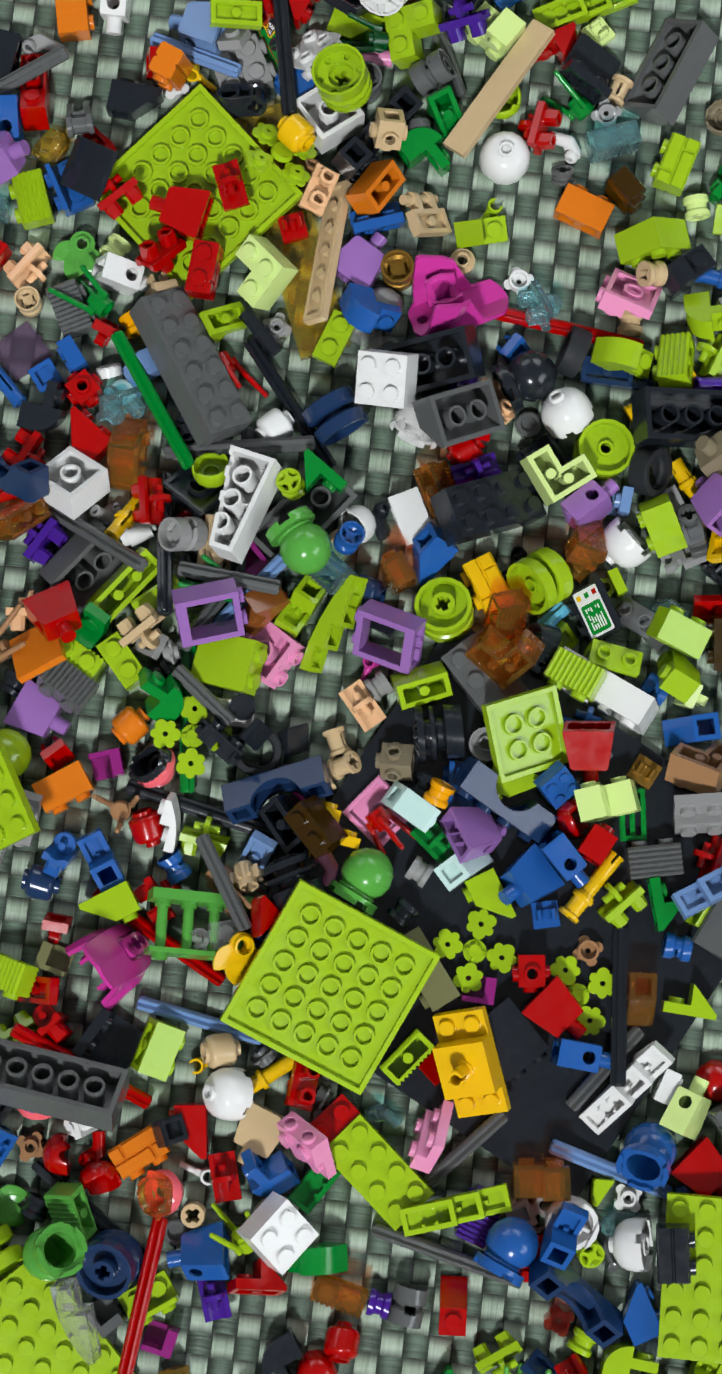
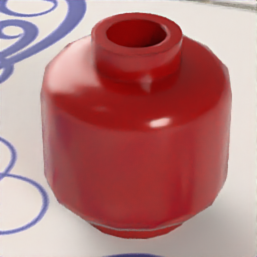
[445,439,485,465]
[128,807,165,848]
[323,1321,360,1364]

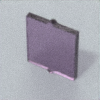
[0,321,53,382]

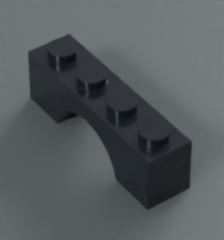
[330,85,424,181]

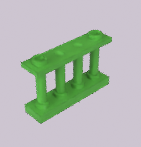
[143,887,254,961]

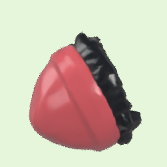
[128,741,176,788]

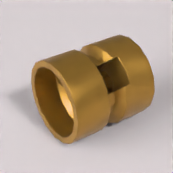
[381,249,414,291]

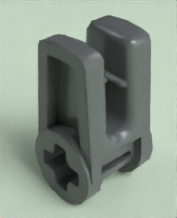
[65,100,95,139]
[677,504,709,558]

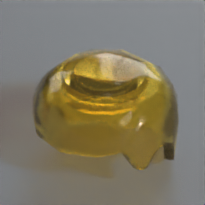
[31,126,70,164]

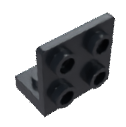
[558,33,621,105]
[71,1007,143,1069]

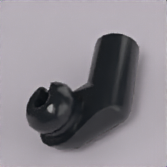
[372,501,391,541]

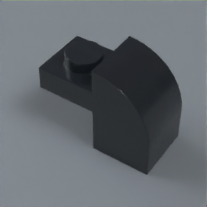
[661,244,717,301]
[16,380,68,431]
[262,1327,304,1374]

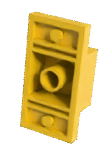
[432,1006,511,1118]

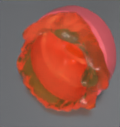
[136,1169,184,1221]

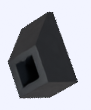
[106,78,165,121]

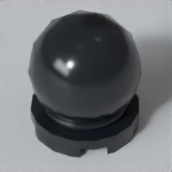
[491,350,557,414]

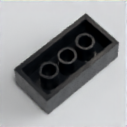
[376,324,486,393]
[631,386,722,448]
[430,468,547,547]

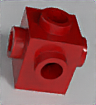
[65,368,104,410]
[512,954,550,993]

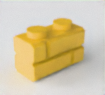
[459,552,513,615]

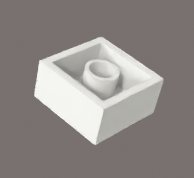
[651,1068,683,1105]

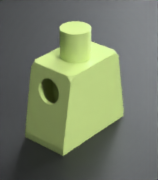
[659,1075,711,1141]

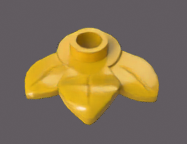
[212,932,258,985]

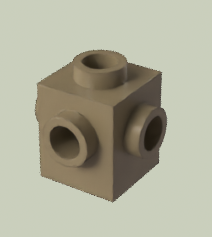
[375,742,415,782]

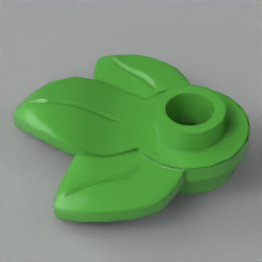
[52,231,102,280]
[0,1184,28,1227]

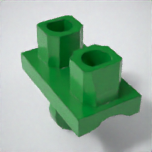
[410,822,455,864]

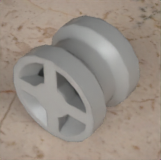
[362,670,394,703]
[404,855,436,888]

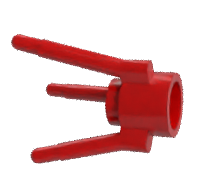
[218,351,268,398]
[365,805,415,856]

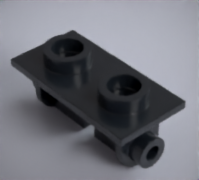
[194,717,248,766]

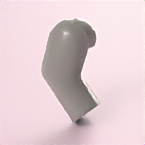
[22,34,61,54]
[90,501,124,525]

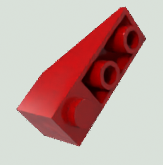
[19,53,50,131]

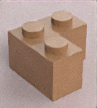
[664,741,722,794]

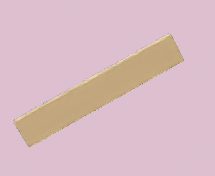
[443,19,555,159]
[303,180,352,326]

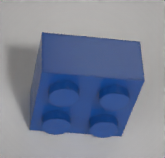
[56,335,90,374]
[533,760,581,810]

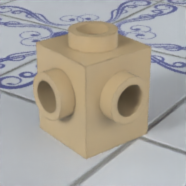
[369,107,408,151]

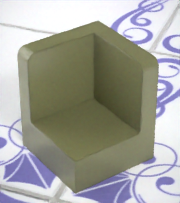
[34,940,75,977]

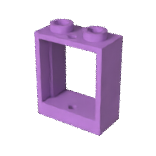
[171,577,248,648]
[351,599,427,675]

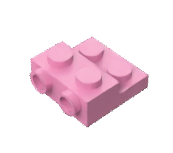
[595,267,663,320]
[244,621,306,689]
[407,1100,454,1174]
[276,1111,336,1180]

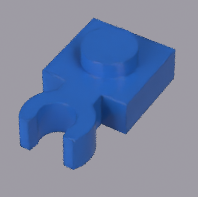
[27,358,68,400]

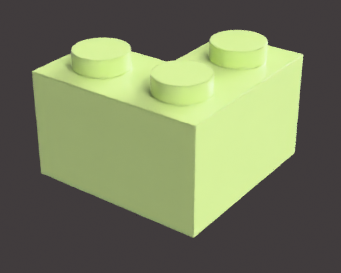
[465,1,526,63]
[235,234,299,311]
[519,444,597,506]
[574,776,642,823]

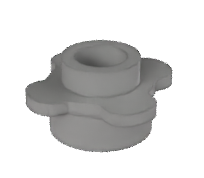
[591,99,621,129]
[262,312,292,341]
[162,639,182,666]

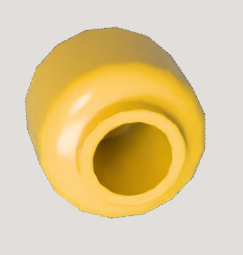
[277,113,316,153]

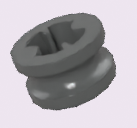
[551,165,574,186]

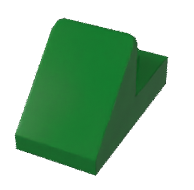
[426,85,462,141]
[304,448,348,495]
[75,602,111,650]
[646,877,678,931]

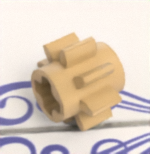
[228,860,263,893]

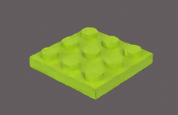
[481,684,569,784]

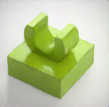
[601,567,628,598]

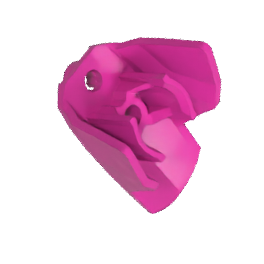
[407,255,509,337]
[65,924,151,1010]

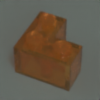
[107,416,152,491]
[465,624,546,690]
[512,1157,571,1201]

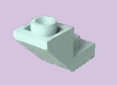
[380,781,441,833]
[434,854,494,892]

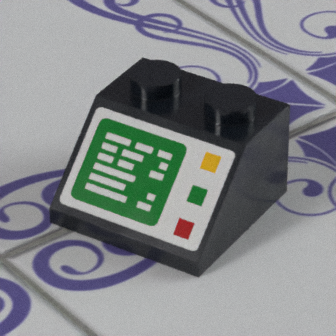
[566,578,623,645]

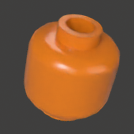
[110,706,150,745]

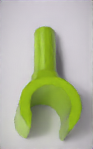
[478,198,503,219]

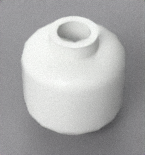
[255,408,295,439]

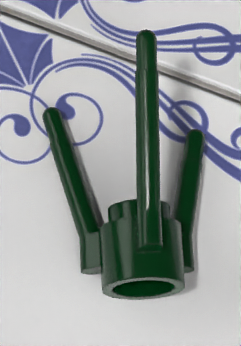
[339,12,389,53]

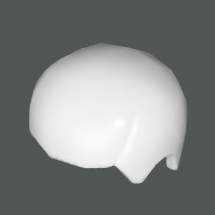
[340,505,377,544]

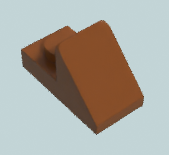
[243,587,291,636]

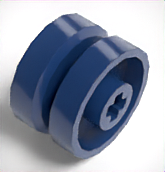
[302,386,369,448]
[76,1229,143,1300]

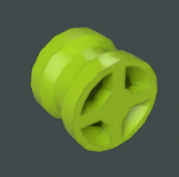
[276,468,306,500]
[575,1240,605,1268]
[566,1325,597,1358]

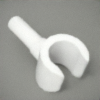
[179,1161,212,1186]

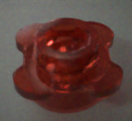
[543,1305,574,1337]

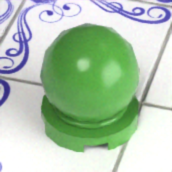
[266,506,332,575]
[327,848,393,916]
[22,1222,88,1282]

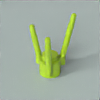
[209,1202,253,1256]

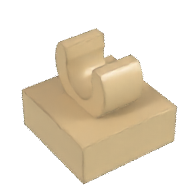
[144,272,179,296]

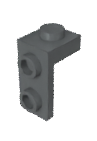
[615,596,665,652]

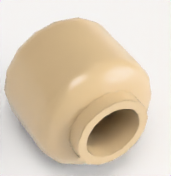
[200,1032,241,1069]

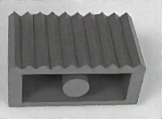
[45,278,96,339]
[36,660,100,715]
[625,838,684,880]

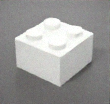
[296,85,365,155]
[355,349,419,409]
[40,446,110,520]
[236,1191,319,1276]

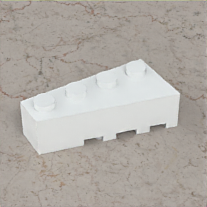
[209,445,284,565]
[562,646,660,735]

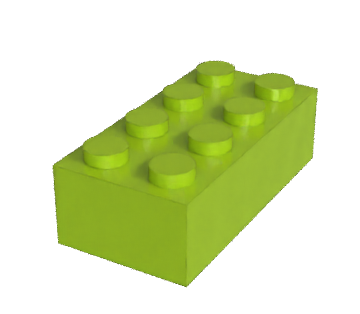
[329,1112,434,1231]

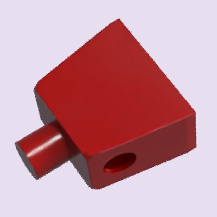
[149,186,215,242]
[22,580,82,643]
[562,721,616,782]
[521,974,587,1040]
[671,1135,722,1197]

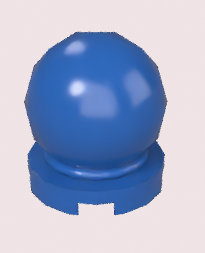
[616,1122,677,1192]
[472,1216,539,1288]

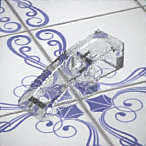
[50,1277,101,1365]

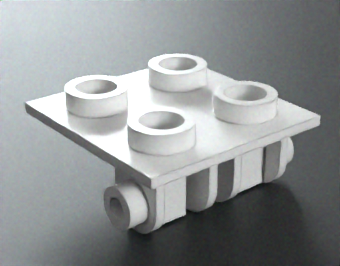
[292,29,342,82]

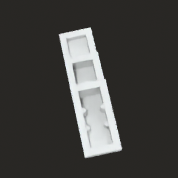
[579,1040,675,1135]

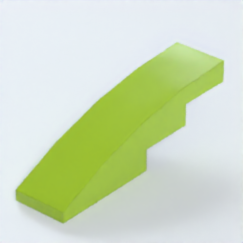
[532,0,639,30]
[299,574,368,674]
[399,1183,513,1237]

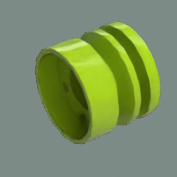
[311,43,373,113]

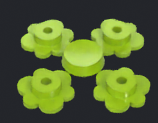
[245,122,317,187]
[150,696,233,779]
[433,909,517,993]
[550,956,612,1035]

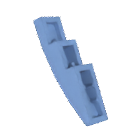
[671,866,722,920]

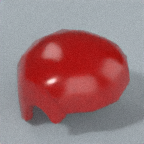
[556,798,589,839]
[695,1059,722,1102]
[42,1132,71,1176]
[79,1160,122,1195]
[296,1349,338,1374]

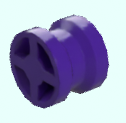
[365,1288,393,1320]

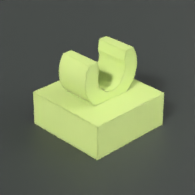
[579,16,616,47]
[673,685,709,709]

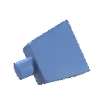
[169,1,226,56]

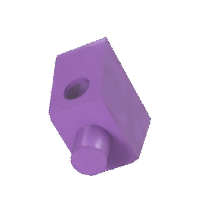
[0,131,30,185]
[336,232,387,288]
[691,473,722,537]
[560,478,620,539]
[3,680,71,738]
[439,806,507,864]

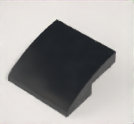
[59,135,119,202]

